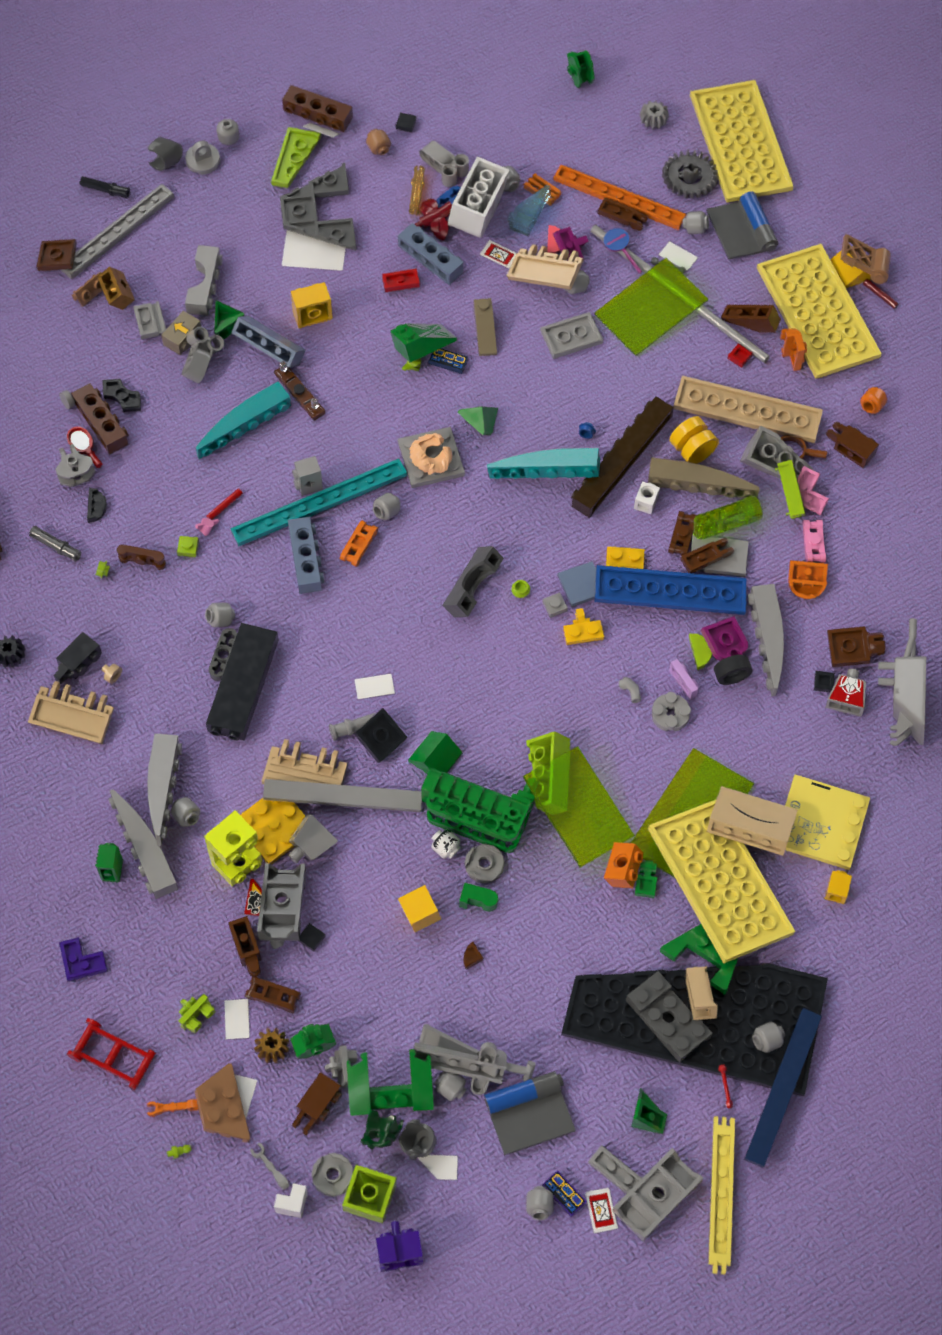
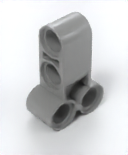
[419,141,469,187]
[182,327,224,383]

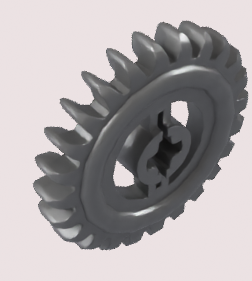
[662,150,718,198]

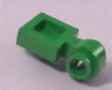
[634,860,657,898]

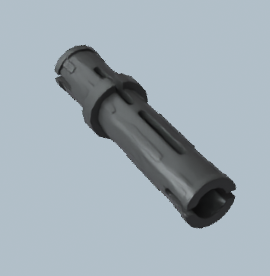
[29,526,82,562]

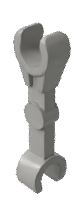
[250,1143,289,1190]

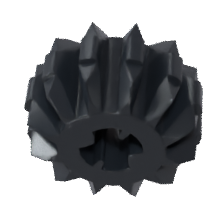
[0,635,26,668]

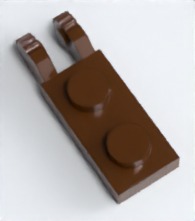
[597,197,648,231]
[680,538,734,573]

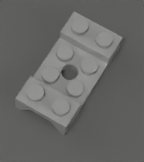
[613,1148,703,1241]

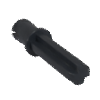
[79,176,130,199]

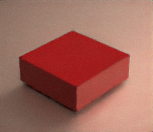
[727,343,753,368]

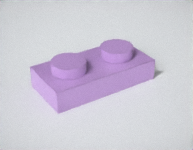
[669,659,699,700]

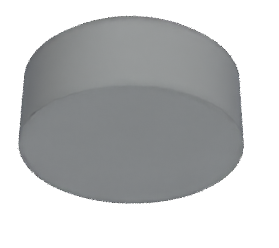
[59,390,75,409]

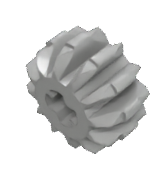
[640,100,669,130]

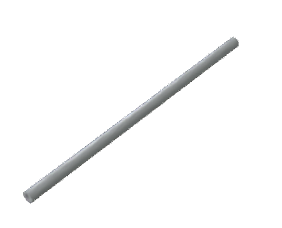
[591,225,770,363]

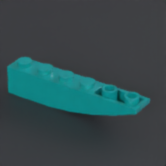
[196,382,291,459]
[487,448,600,479]

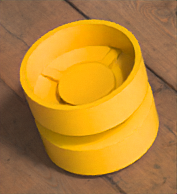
[669,416,719,464]

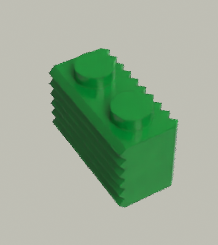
[95,843,123,882]

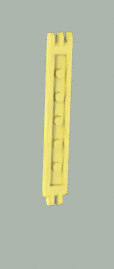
[708,1116,735,1275]

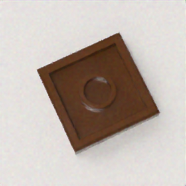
[36,239,77,271]

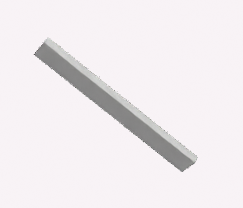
[61,184,174,280]
[263,779,422,812]

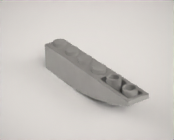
[748,584,784,696]
[147,734,182,846]
[108,789,178,899]

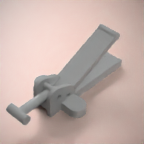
[413,1024,536,1095]

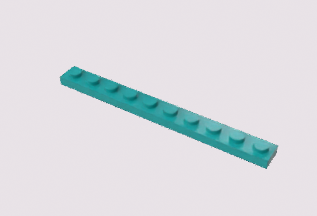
[231,458,407,546]

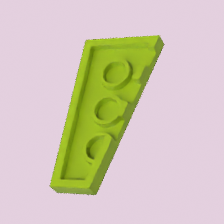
[271,127,321,188]

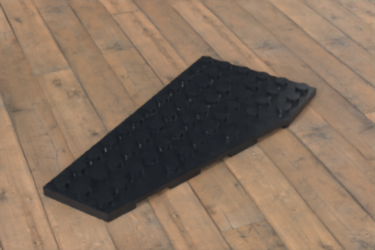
[561,963,828,1097]

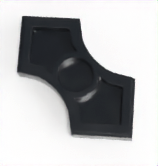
[102,378,141,412]

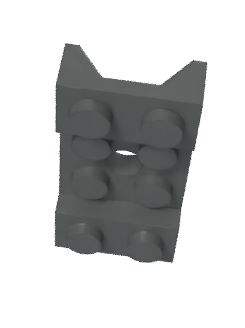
[257,863,307,941]
[626,971,712,1063]

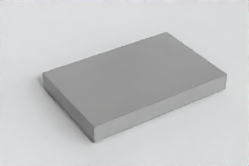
[540,312,603,359]
[691,535,748,577]

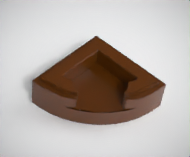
[463,941,484,970]

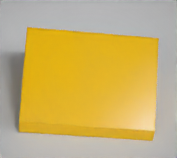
[830,246,871,288]

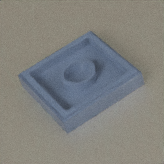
[557,561,596,607]

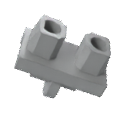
[325,1046,357,1088]

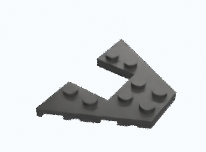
[280,163,356,250]

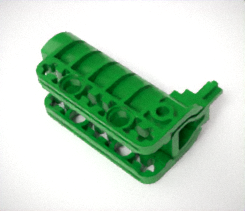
[421,767,539,853]

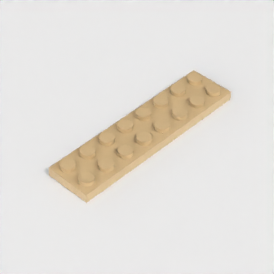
[673,376,823,443]

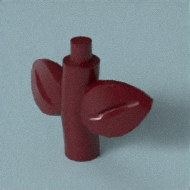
[415,199,452,241]

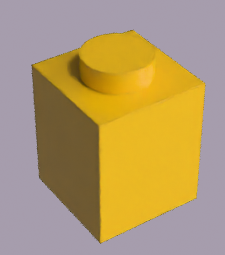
[824,870,852,904]

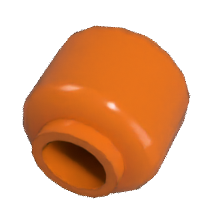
[860,387,887,414]

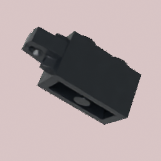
[53,632,102,684]

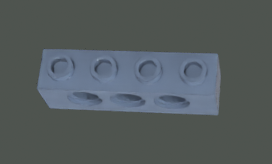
[398,223,464,285]
[288,517,324,594]

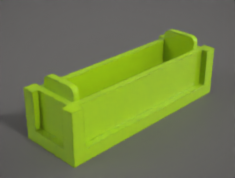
[775,460,806,519]

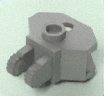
[55,444,95,487]

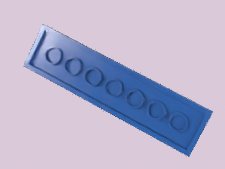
[594,565,746,615]

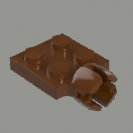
[827,626,886,667]

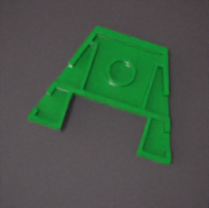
[660,924,739,995]

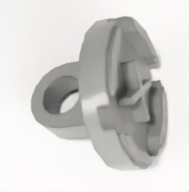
[185,141,220,174]

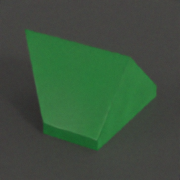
[214,300,245,340]
[457,406,498,436]
[631,1087,667,1134]

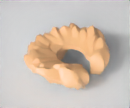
[409,433,452,475]

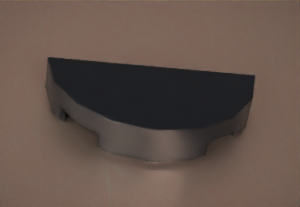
[87,488,107,523]

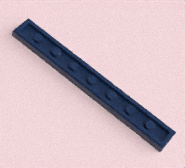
[744,1008,822,1168]

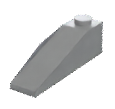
[740,426,816,479]

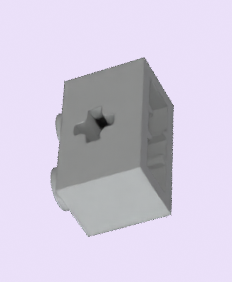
[292,456,323,496]

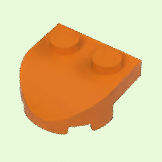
[780,328,807,371]
[788,560,828,599]

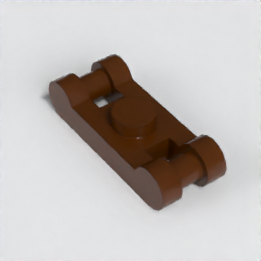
[668,511,697,556]
[117,544,166,570]
[244,977,301,1013]

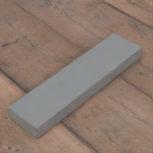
[588,1145,664,1199]

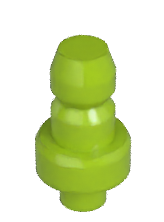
[166,1145,191,1159]

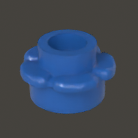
[579,422,596,439]

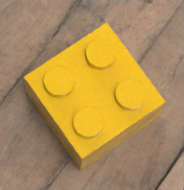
[290,282,333,329]

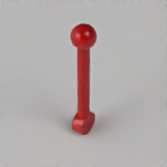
[718,1065,733,1109]

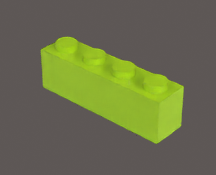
[526,731,570,815]

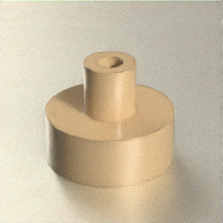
[102,664,122,684]

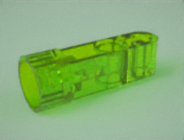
[693,495,763,539]

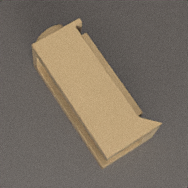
[686,966,718,1020]

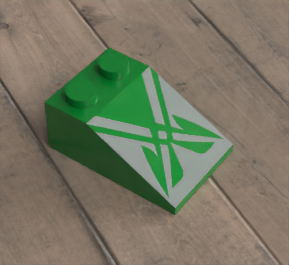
[390,324,457,363]

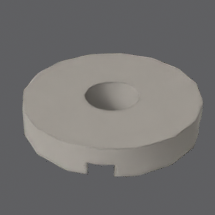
[465,844,505,884]
[312,1153,353,1197]

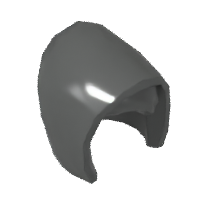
[147,137,183,171]

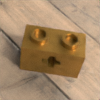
[97,266,135,310]

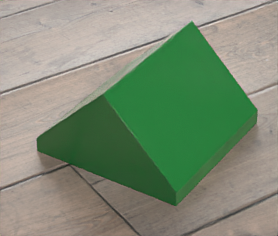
[408,731,463,774]

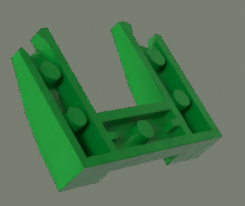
[347,1049,434,1116]

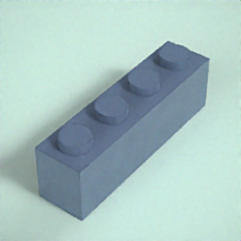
[232,316,306,368]

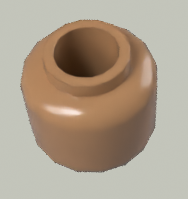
[366,129,391,155]

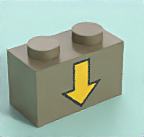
[161,311,201,355]

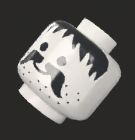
[431,829,461,859]

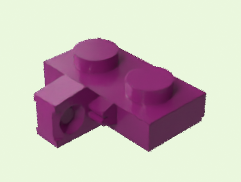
[553,226,589,261]

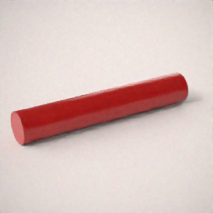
[206,488,243,520]

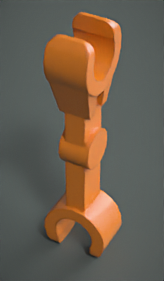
[147,1099,199,1117]

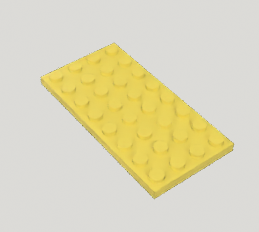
[690,80,793,203]
[757,244,882,379]
[648,799,795,963]

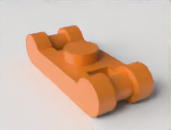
[340,520,379,567]

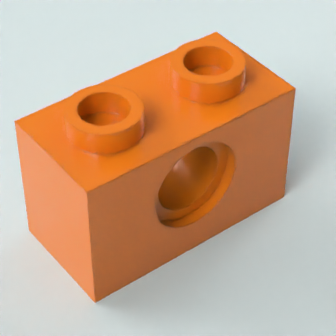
[604,842,643,888]

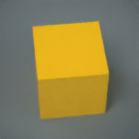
[398,885,441,932]

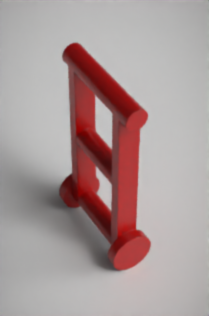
[66,1018,156,1090]

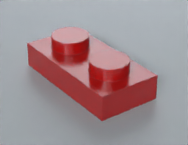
[382,269,420,292]

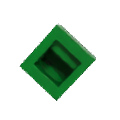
[459,883,498,912]

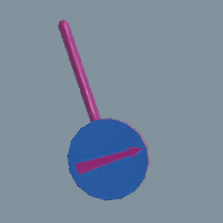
[604,228,642,273]

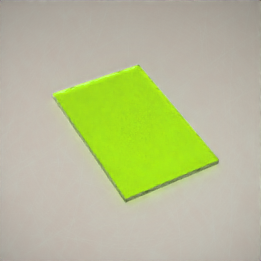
[594,258,708,356]
[523,746,635,868]

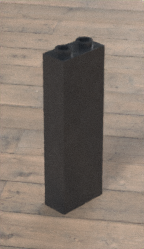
[206,623,279,741]

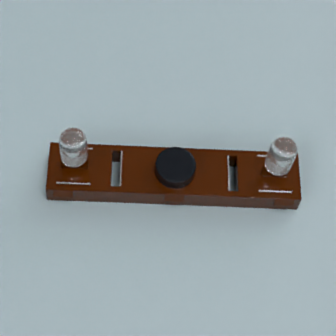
[274,361,326,421]

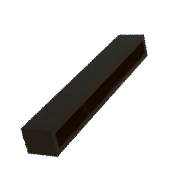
[571,396,674,518]

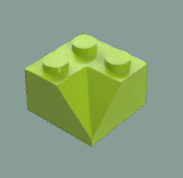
[342,1165,397,1224]

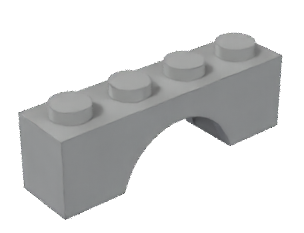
[185,245,223,316]

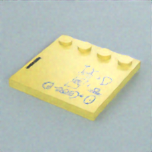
[785,774,870,870]

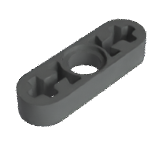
[209,628,237,681]

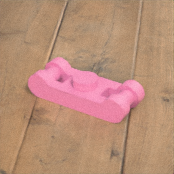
[803,520,826,563]

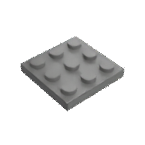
[398,427,465,488]

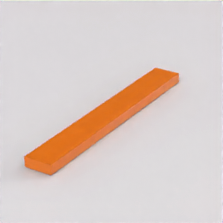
[553,165,686,230]

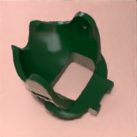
[361,1110,404,1149]

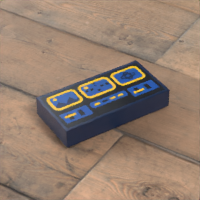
[428,348,468,374]

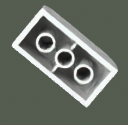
[448,157,509,238]

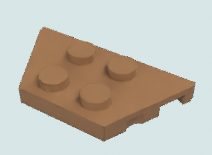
[194,1063,250,1142]

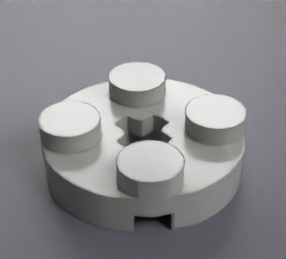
[652,692,691,731]

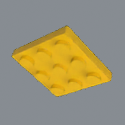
[240,798,305,865]

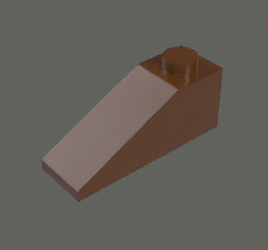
[721,304,781,333]

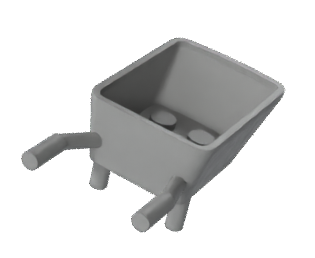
[878,618,926,746]

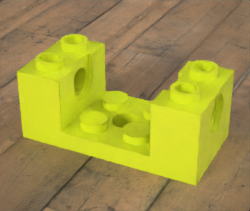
[204,810,262,887]

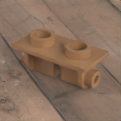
[72,272,103,307]

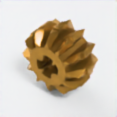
[254,1028,289,1063]

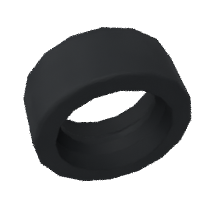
[714,654,753,685]

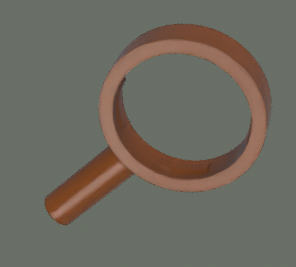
[781,435,827,459]

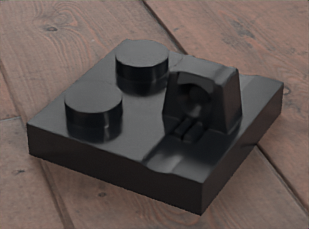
[353,708,408,763]

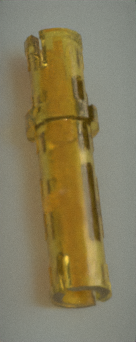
[409,165,425,215]

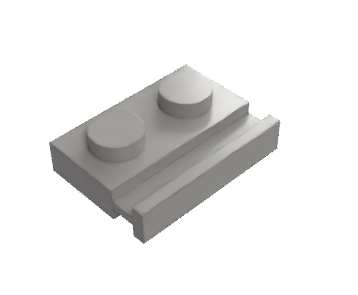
[133,301,166,339]

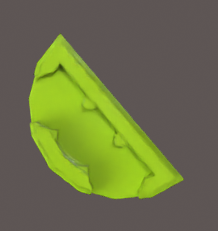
[688,634,712,670]

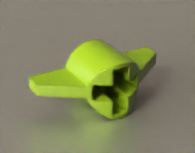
[402,358,422,372]

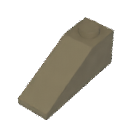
[473,298,497,356]

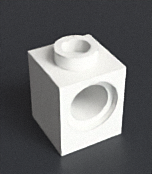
[634,482,660,514]

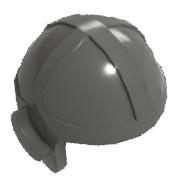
[399,1119,437,1160]

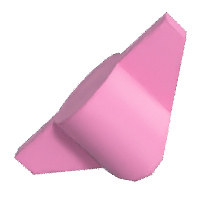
[195,518,220,536]

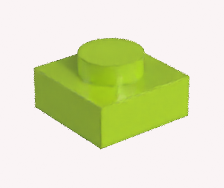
[177,536,199,557]

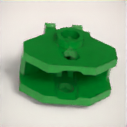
[567,50,595,88]
[290,1024,336,1060]

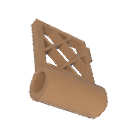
[840,234,891,284]

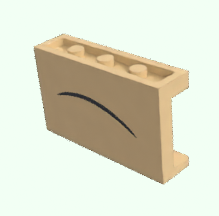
[707,786,798,856]

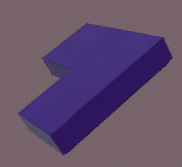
[59,937,108,982]

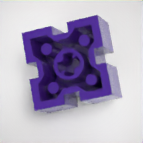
[376,1221,423,1272]

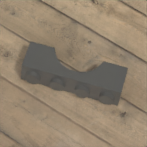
[442,546,504,617]

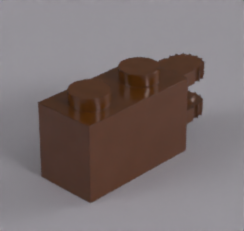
[826,421,879,468]
[228,916,261,977]
[292,1072,342,1136]

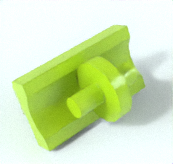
[178,994,215,1033]

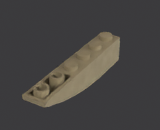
[648,457,760,500]

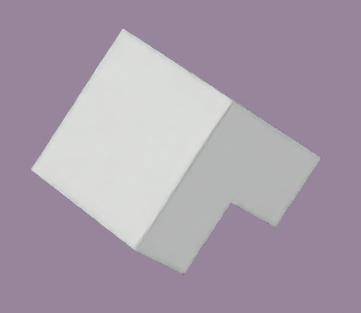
[274,1183,308,1218]

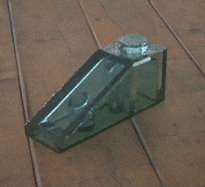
[507,185,551,236]

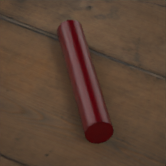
[863,279,899,309]

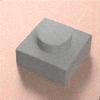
[542,593,568,618]

